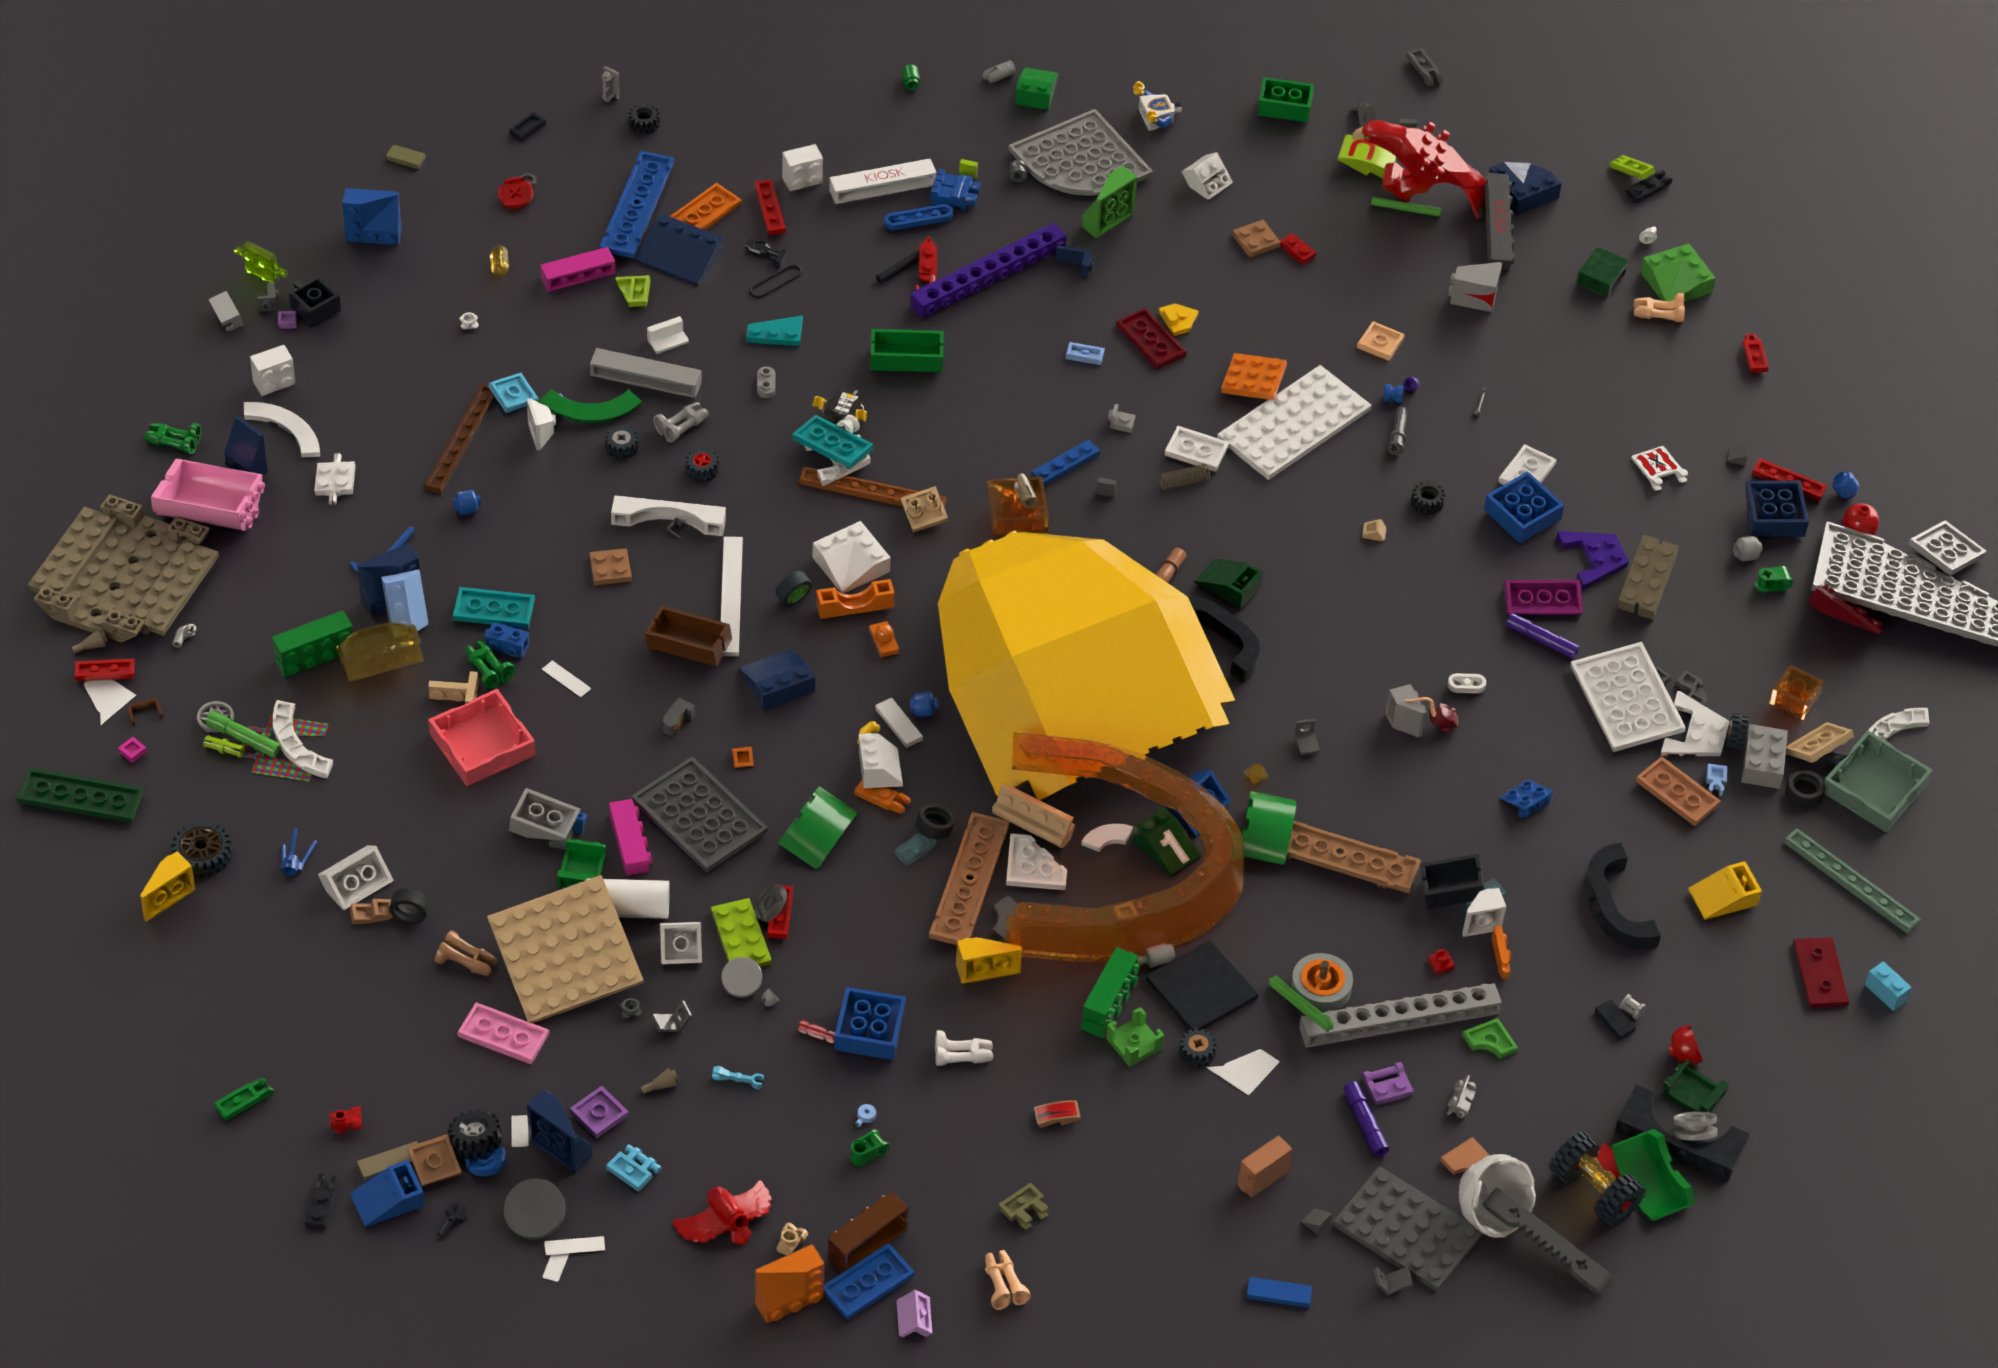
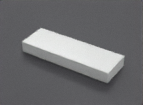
[875,698,923,748]

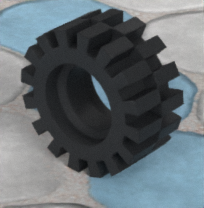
[628,103,660,135]
[1411,480,1445,515]

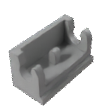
[209,291,244,331]

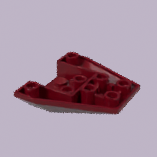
[1807,584,1885,634]

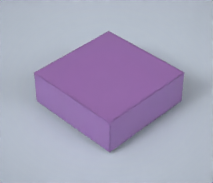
[278,311,297,329]

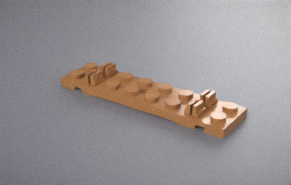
[929,812,1010,945]
[1287,821,1421,894]

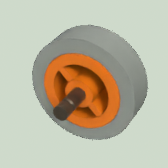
[1291,953,1353,1013]

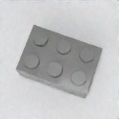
[1741,724,1788,789]

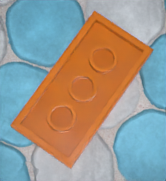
[670,183,742,230]

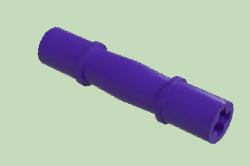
[1506,613,1580,659]
[1343,1081,1390,1157]

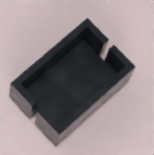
[1420,854,1485,909]

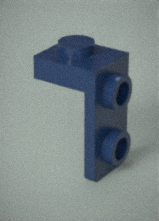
[1056,246,1094,278]

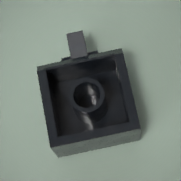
[289,277,341,327]

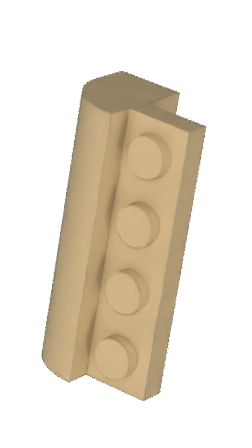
[992,783,1075,848]

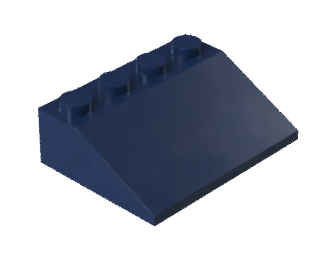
[636,213,724,286]

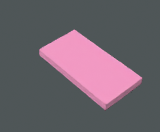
[457,1002,550,1064]

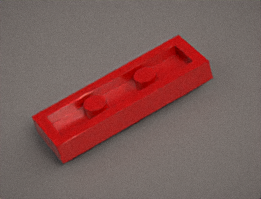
[75,659,135,681]
[767,885,793,939]

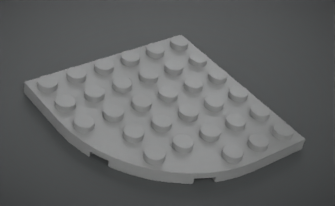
[1008,109,1153,195]

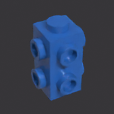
[484,622,529,658]

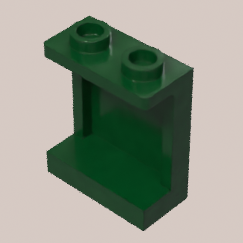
[1576,246,1629,298]
[1663,1059,1729,1113]

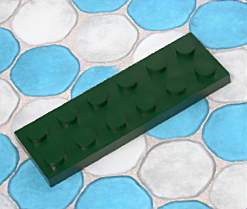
[17,768,144,823]

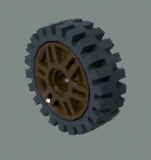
[171,820,232,878]

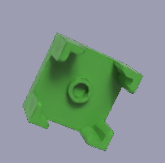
[1106,1007,1164,1067]

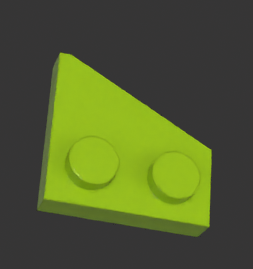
[616,275,651,307]

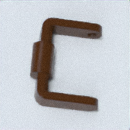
[127,699,163,725]

